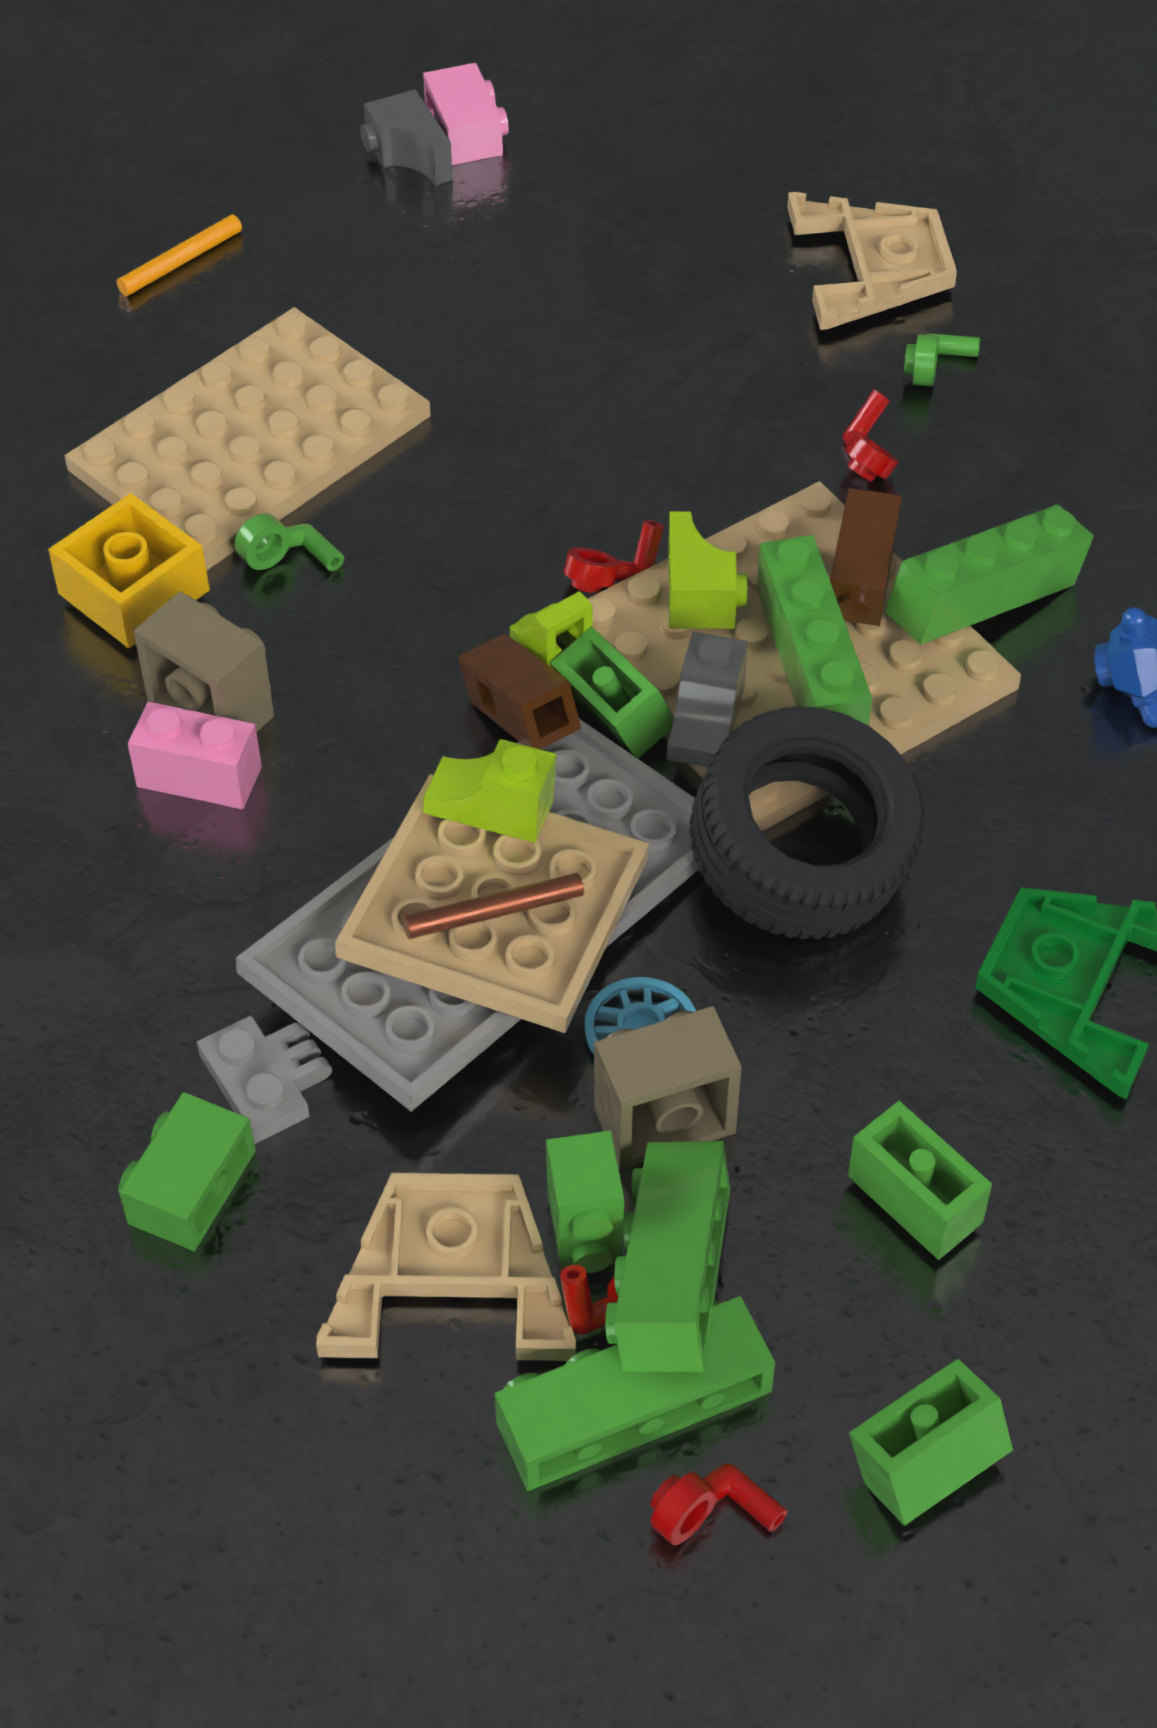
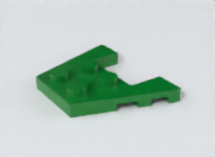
[975,887,1157,1099]

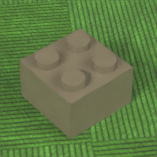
[133,591,274,732]
[594,1006,742,1170]

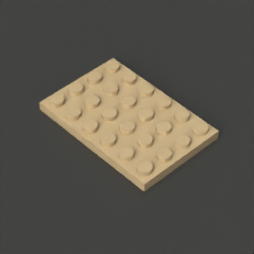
[64,307,430,570]

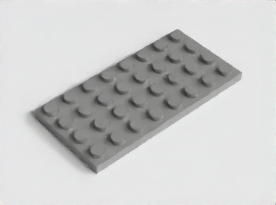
[236,719,699,1112]

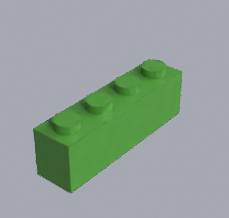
[885,505,1094,645]
[757,535,872,726]
[605,1141,730,1372]
[495,1296,775,1492]

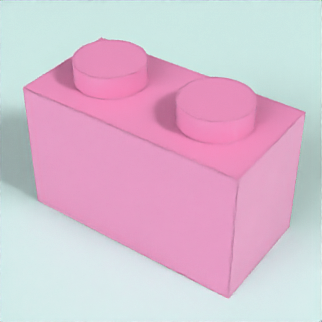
[423,63,509,165]
[128,702,262,809]

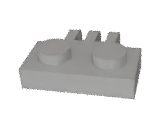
[197,1016,332,1144]

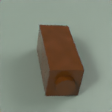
[830,488,902,626]
[457,634,581,749]

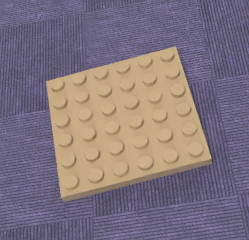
[588,481,1021,832]

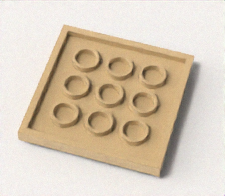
[335,774,650,1033]

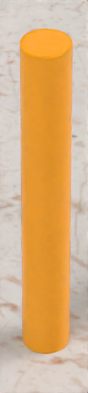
[116,214,242,297]

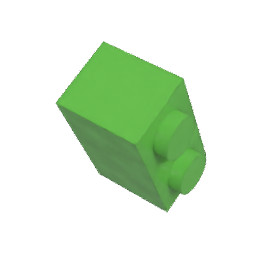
[550,627,674,759]
[119,1092,256,1252]
[848,1101,992,1260]
[546,1130,624,1273]
[849,1359,1013,1526]

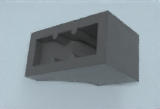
[360,90,453,185]
[667,631,748,767]

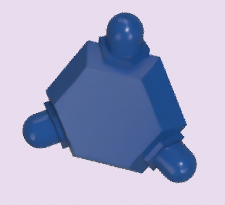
[1094,607,1157,728]

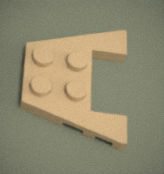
[787,192,957,330]
[316,1173,576,1361]

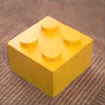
[48,493,210,648]

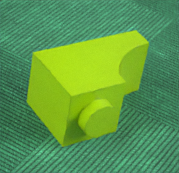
[668,511,747,629]
[509,591,593,670]
[423,739,557,844]

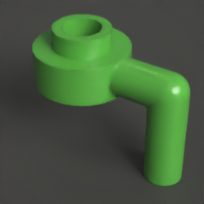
[904,334,980,387]
[235,513,344,571]

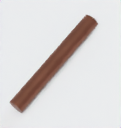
[403,873,584,939]

